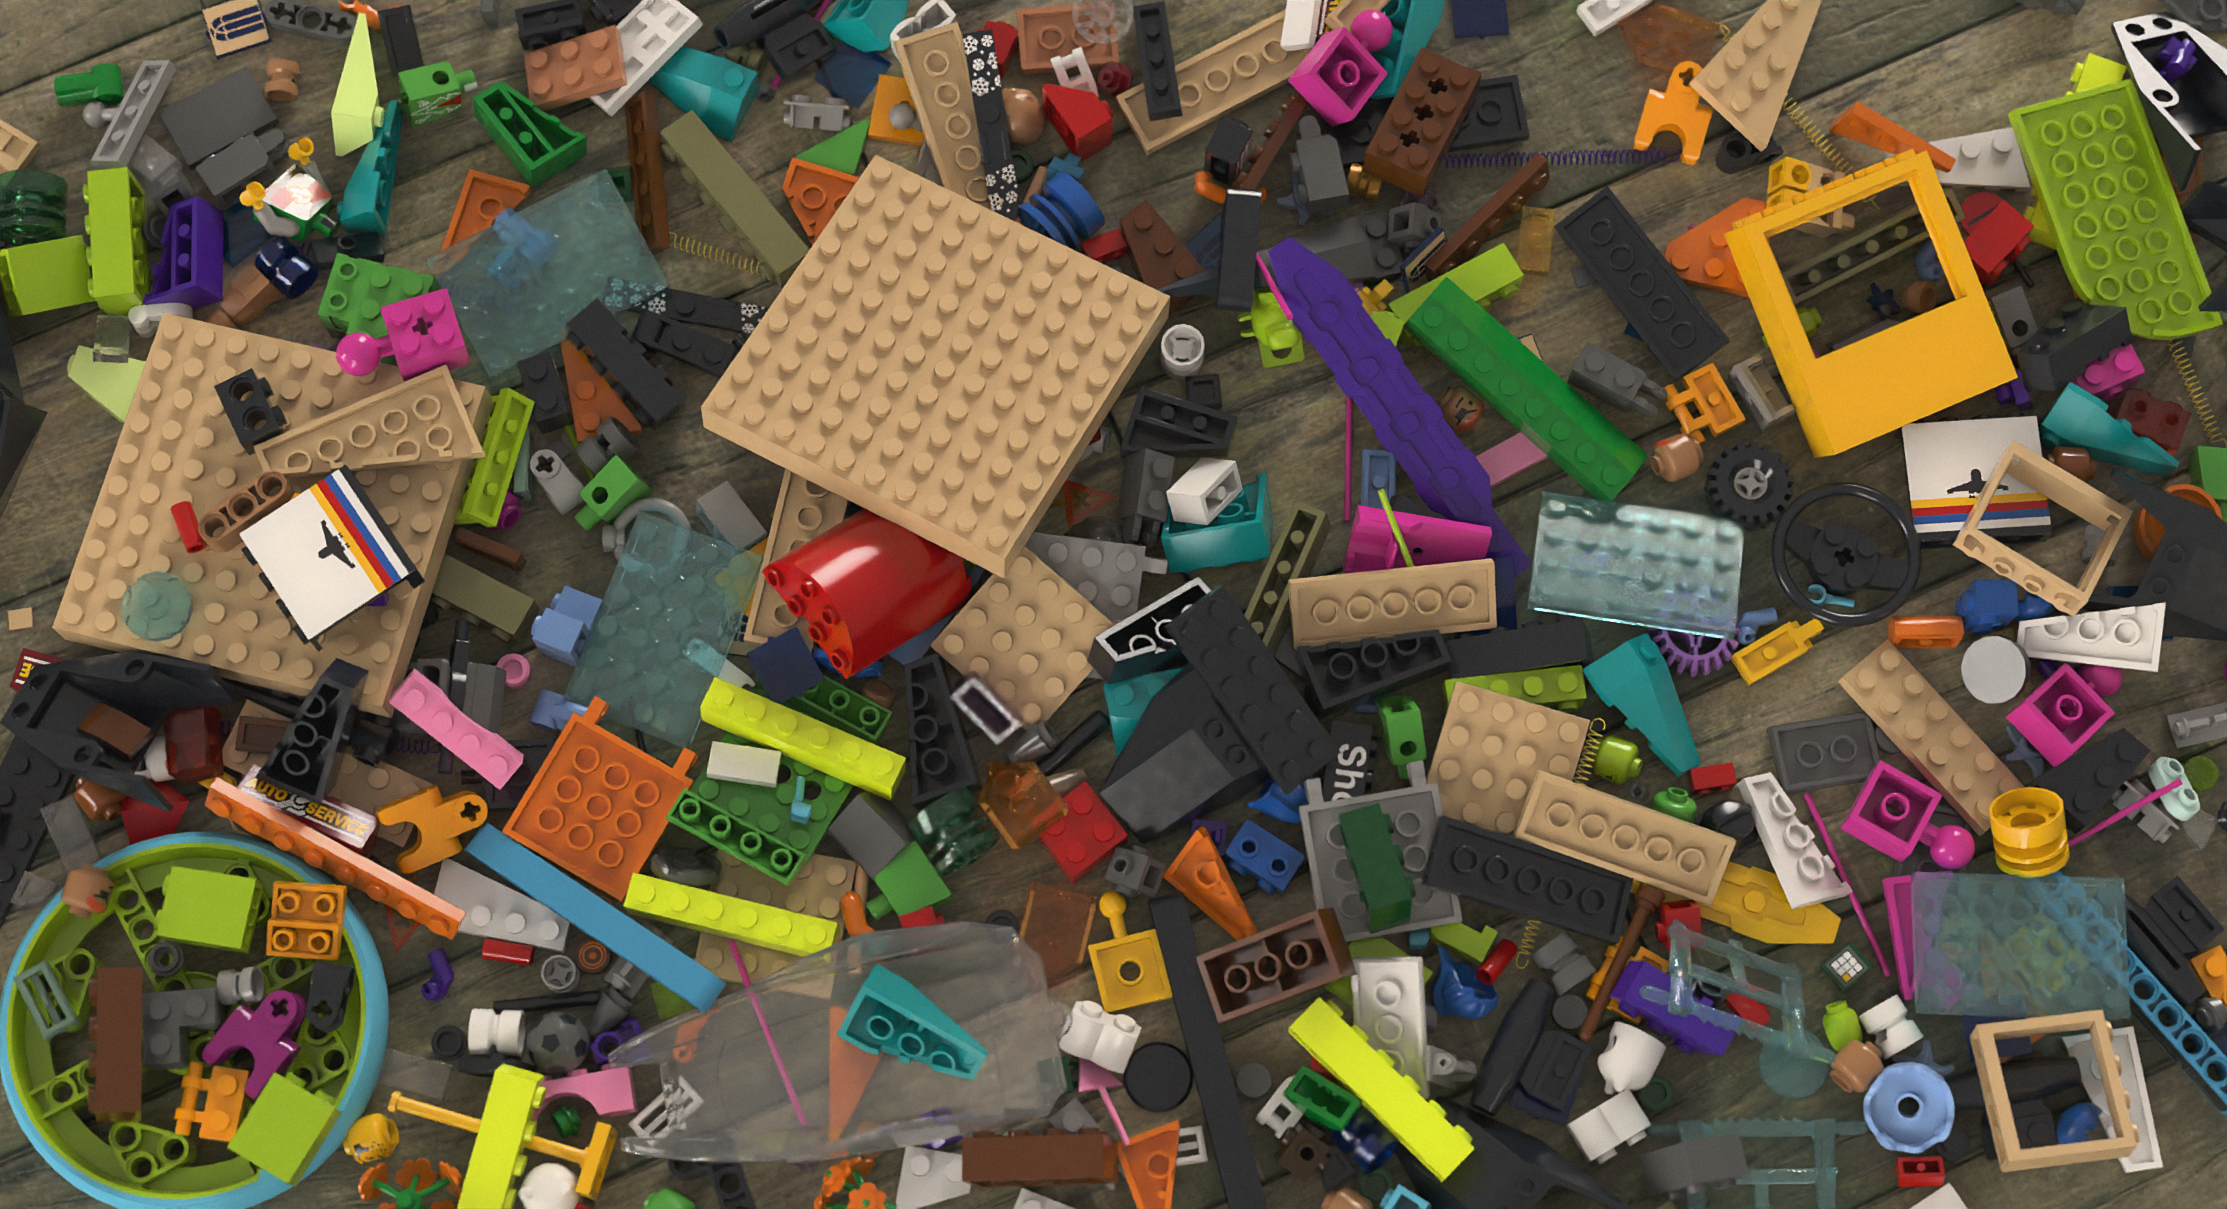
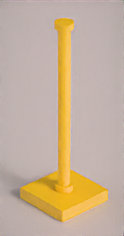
[388,1091,618,1201]

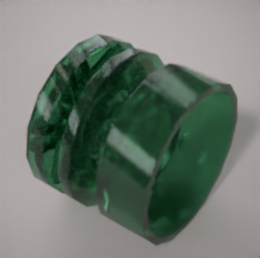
[0,170,68,246]
[908,787,1001,877]

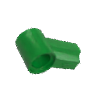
[54,63,124,107]

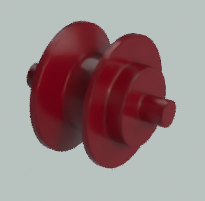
[1097,61,1132,97]

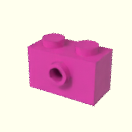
[2063,344,2146,401]

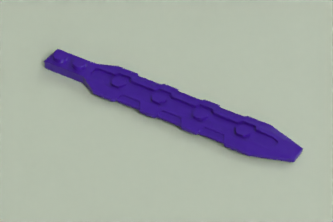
[1268,236,1533,585]

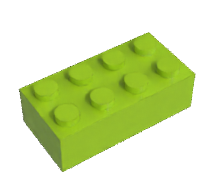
[83,167,150,320]

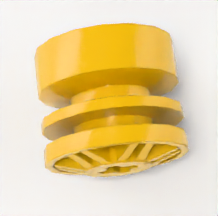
[1989,787,2070,878]

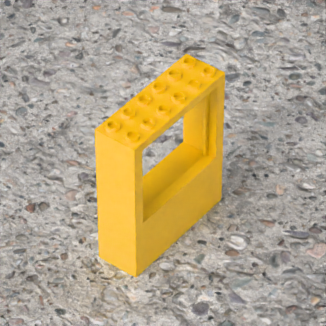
[1724,149,2018,458]

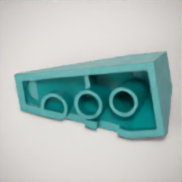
[822,0,909,52]
[337,100,404,236]
[1582,633,1701,776]

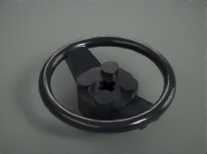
[1771,482,1922,627]

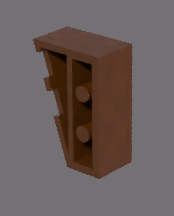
[1120,200,1205,316]

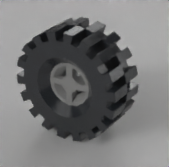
[1704,441,1794,531]

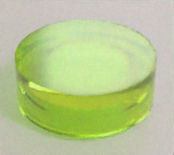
[2183,756,2219,792]

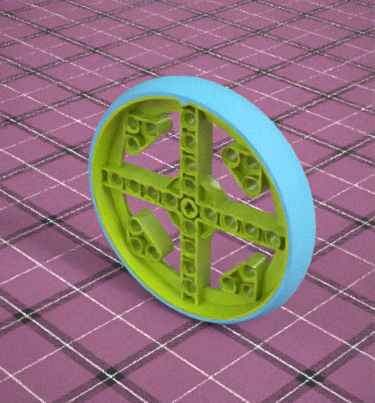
[0,832,389,1209]

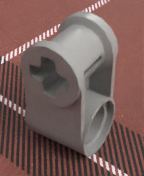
[530,449,585,516]

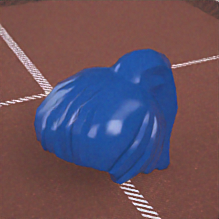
[1247,775,1313,824]
[1431,945,1498,1019]

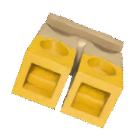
[1766,156,1855,239]

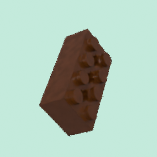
[1363,47,1482,197]
[1196,907,1357,1024]
[88,967,142,1123]
[962,1127,1118,1188]

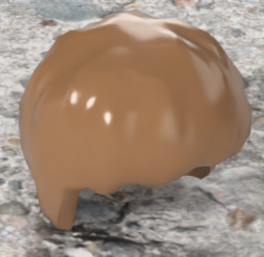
[1002,88,1047,146]

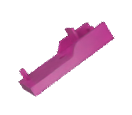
[1342,505,1492,574]

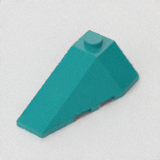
[1371,0,1445,100]
[648,46,760,143]
[2038,382,2180,477]
[836,963,989,1081]

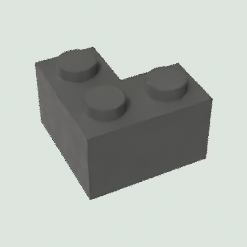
[142,988,225,1071]
[1640,1133,1749,1201]

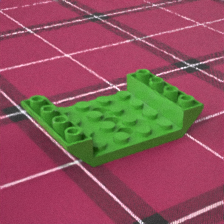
[666,649,893,886]

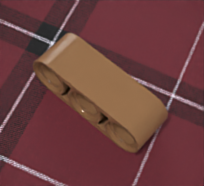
[198,470,295,552]

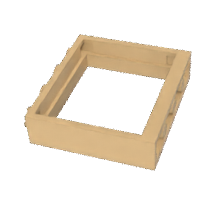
[1953,440,2133,616]
[1969,1010,2139,1172]

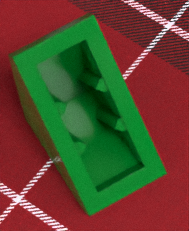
[1283,1065,1362,1131]

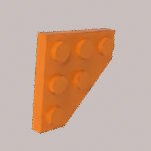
[782,157,860,246]
[1664,197,1771,298]

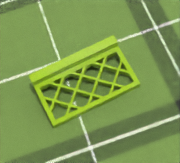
[454,388,535,528]

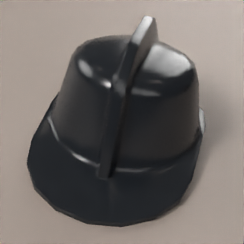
[1694,800,1759,861]

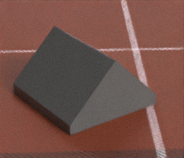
[827,791,924,880]

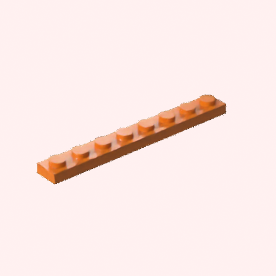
[204,777,466,940]

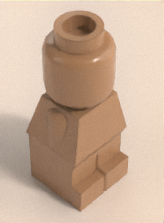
[203,264,283,329]

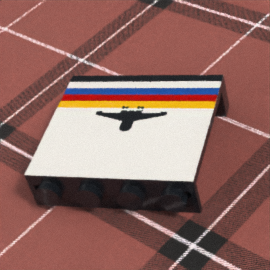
[1895,413,2052,550]
[239,465,426,652]

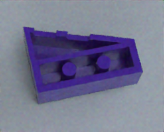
[143,196,223,310]
[1609,960,1743,1056]

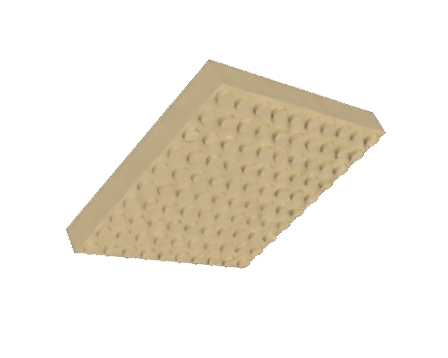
[701,155,1170,578]
[52,312,493,718]

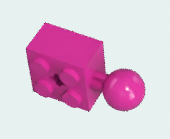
[1288,10,1392,127]
[336,288,471,382]
[2006,663,2123,767]
[1840,760,1975,870]

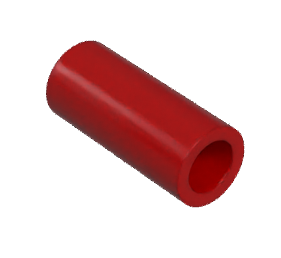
[170,501,207,554]
[482,938,535,967]
[1476,939,1518,985]

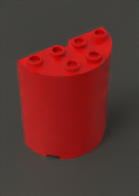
[761,508,971,680]

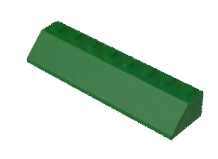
[1403,276,1648,505]

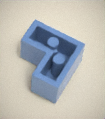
[531,585,607,670]

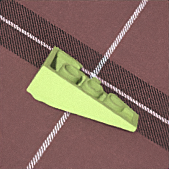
[331,13,384,156]

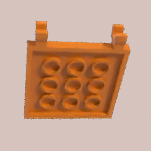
[502,696,699,902]

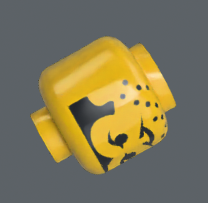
[343,1113,399,1164]

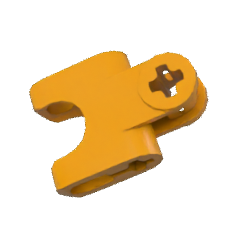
[1633,61,1713,166]
[375,785,488,874]

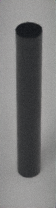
[493,990,600,1015]

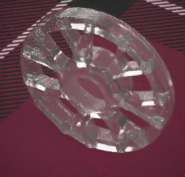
[1072,0,1133,43]

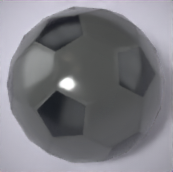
[526,1012,589,1075]

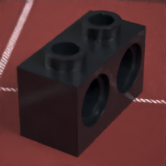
[214,368,287,455]

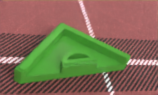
[796,119,871,176]

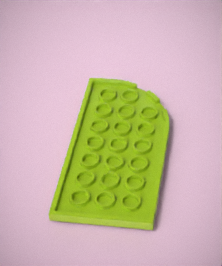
[2008,78,2223,340]

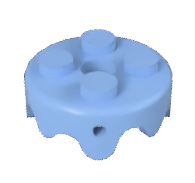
[1864,1062,1955,1154]

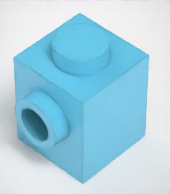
[1380,1184,1432,1209]

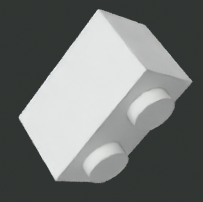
[1166,457,1243,525]

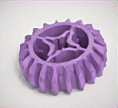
[1646,585,1740,677]

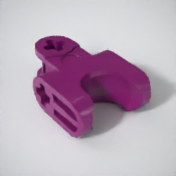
[202,990,307,1101]

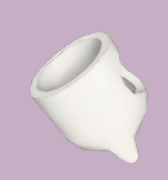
[1598,1022,1666,1094]
[518,1163,583,1209]

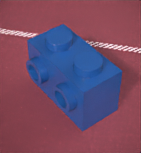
[1955,580,2019,635]
[1223,819,1306,897]

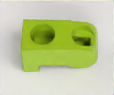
[1428,922,1498,966]

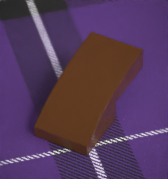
[76,703,153,761]

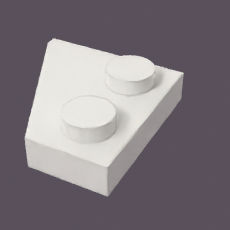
[895,1145,971,1209]

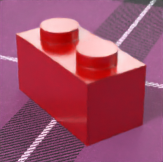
[1081,228,1127,264]
[1687,762,1737,796]
[1724,985,1771,1035]
[1895,1156,1945,1187]

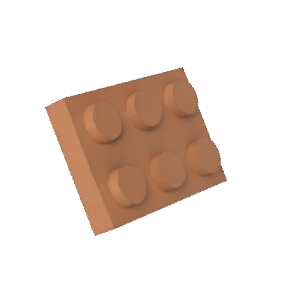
[1016,2,1120,75]
[524,25,627,112]

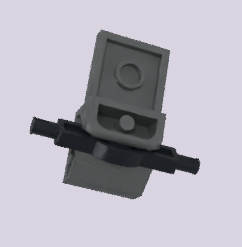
[360,619,507,774]

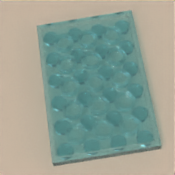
[426,168,670,380]
[1527,491,1745,640]
[564,511,763,749]
[1911,872,2130,1020]

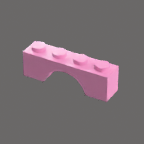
[389,668,524,790]
[487,1062,638,1121]

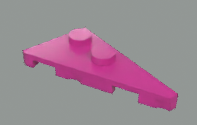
[1882,870,1952,1001]

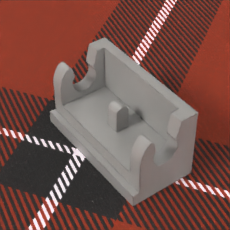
[1728,353,1796,432]
[695,481,767,562]

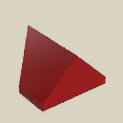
[120,781,190,845]

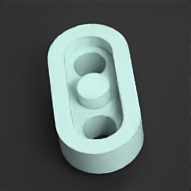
[2148,757,2200,821]

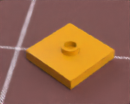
[868,74,925,147]

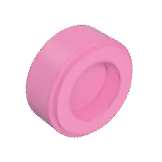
[496,653,532,689]

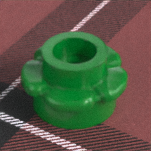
[551,1105,582,1139]

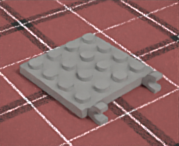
[1025,532,1168,680]
[1298,760,1463,942]

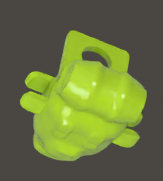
[1237,288,1304,368]

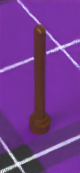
[1579,884,1666,1041]

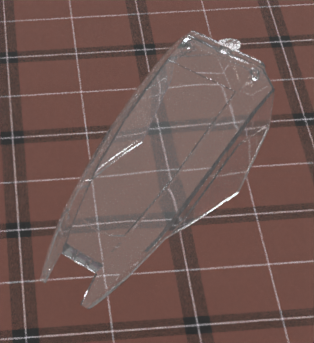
[608,922,1073,1163]

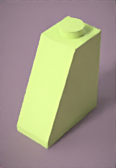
[67,345,146,424]

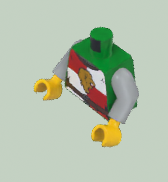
[240,137,340,242]

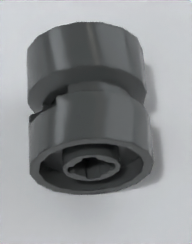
[576,416,641,475]
[1531,931,1597,997]

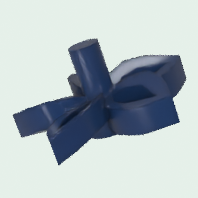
[1867,282,1901,319]

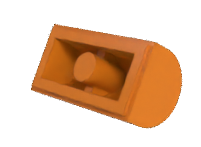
[1888,616,1964,649]

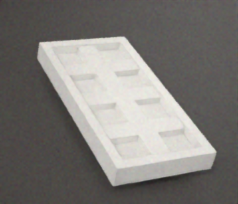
[588,0,703,117]

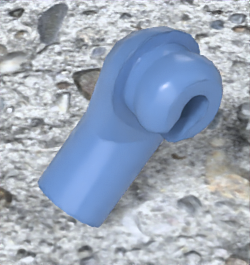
[1914,236,1943,282]
[1735,607,1778,646]

